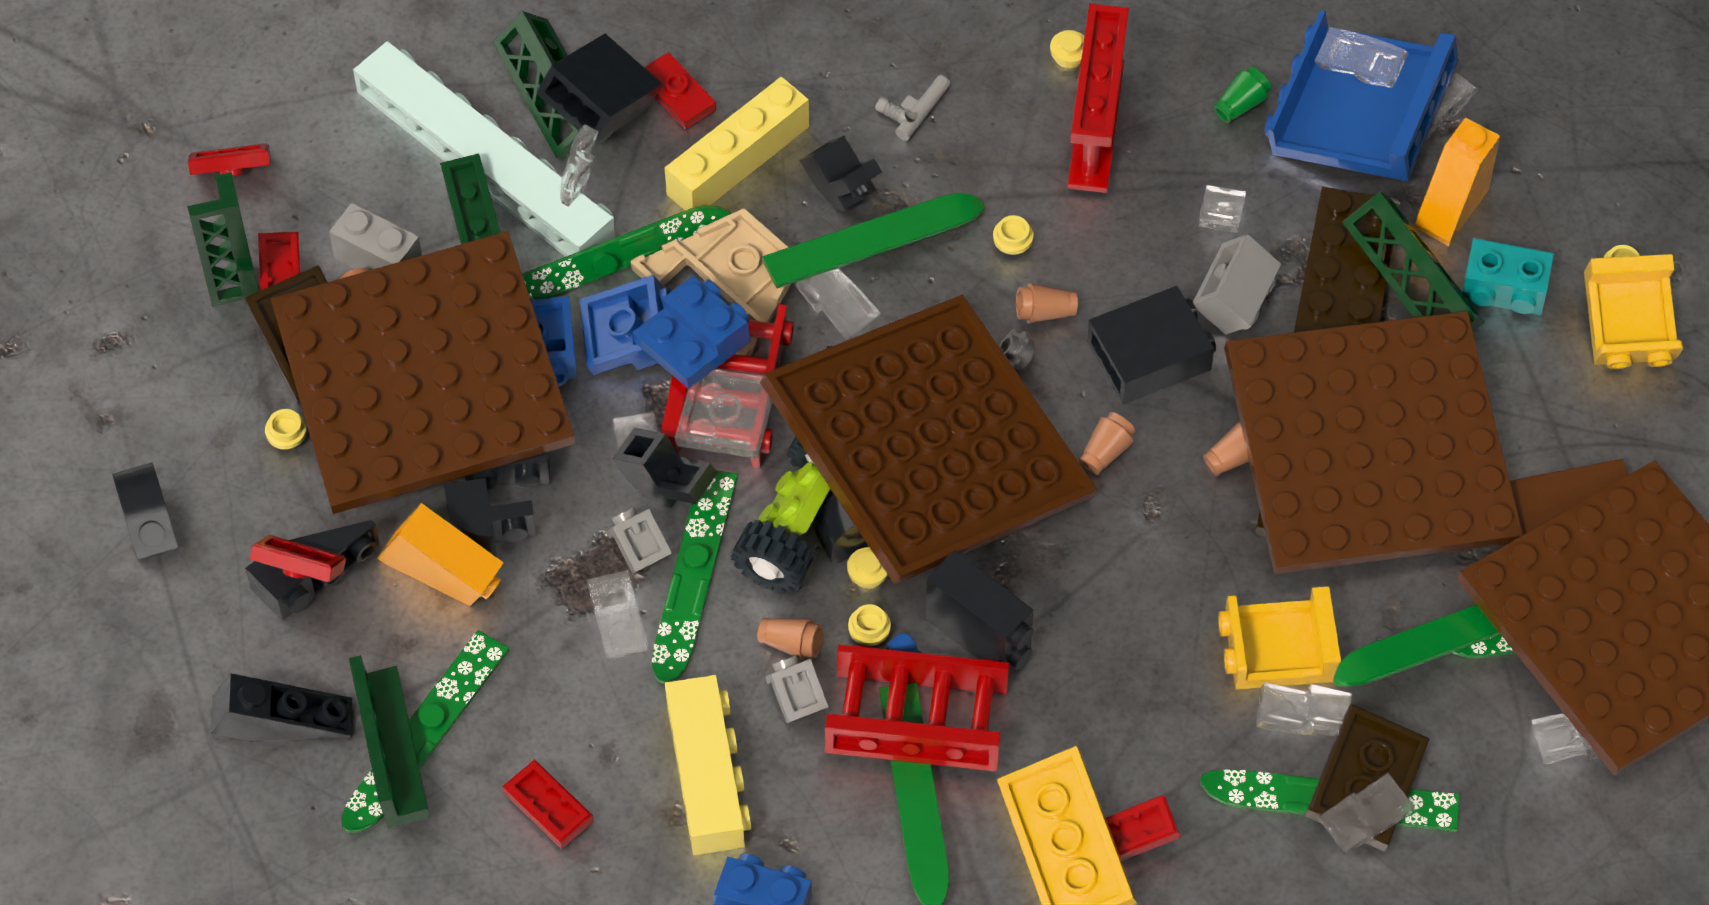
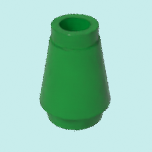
[1213,66,1272,124]

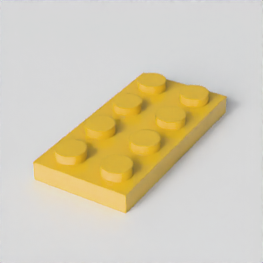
[997,746,1137,905]

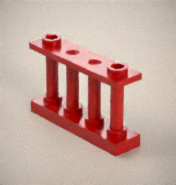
[1067,3,1129,193]
[661,304,794,468]
[825,644,1009,772]

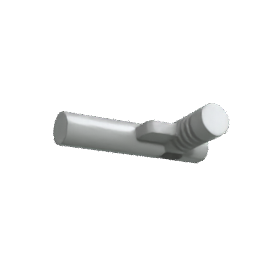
[875,75,951,141]

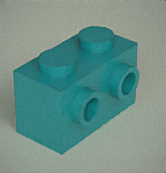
[1462,238,1554,315]

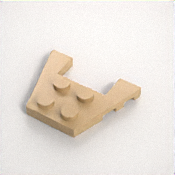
[630,208,791,356]

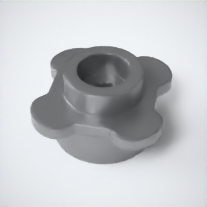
[999,329,1035,370]

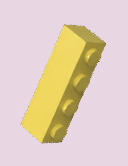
[665,76,809,211]
[665,675,751,856]

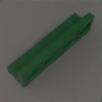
[492,11,612,160]
[440,153,500,244]
[187,172,259,307]
[1342,192,1485,332]
[349,655,431,828]

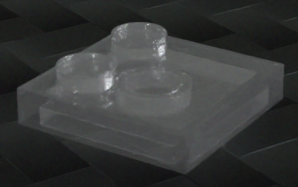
[675,369,773,459]

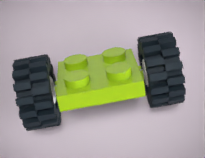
[731,436,830,593]

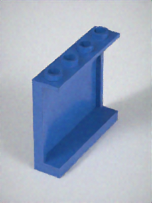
[1265,10,1459,181]

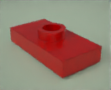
[644,52,716,130]
[188,143,271,176]
[258,231,301,291]
[250,535,346,582]
[502,759,594,849]
[1106,794,1181,861]

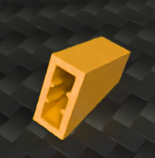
[1414,118,1500,246]
[377,503,504,606]

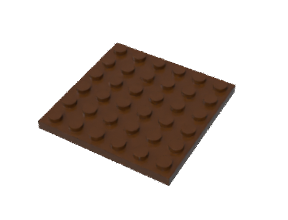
[271,231,576,514]
[760,294,1097,585]
[1224,311,1523,574]
[1456,460,1709,776]

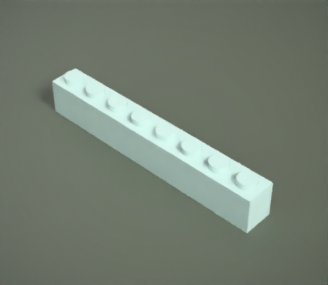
[353,41,615,257]

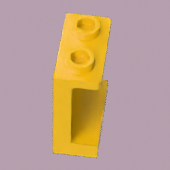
[1584,254,1683,369]
[1218,587,1341,690]

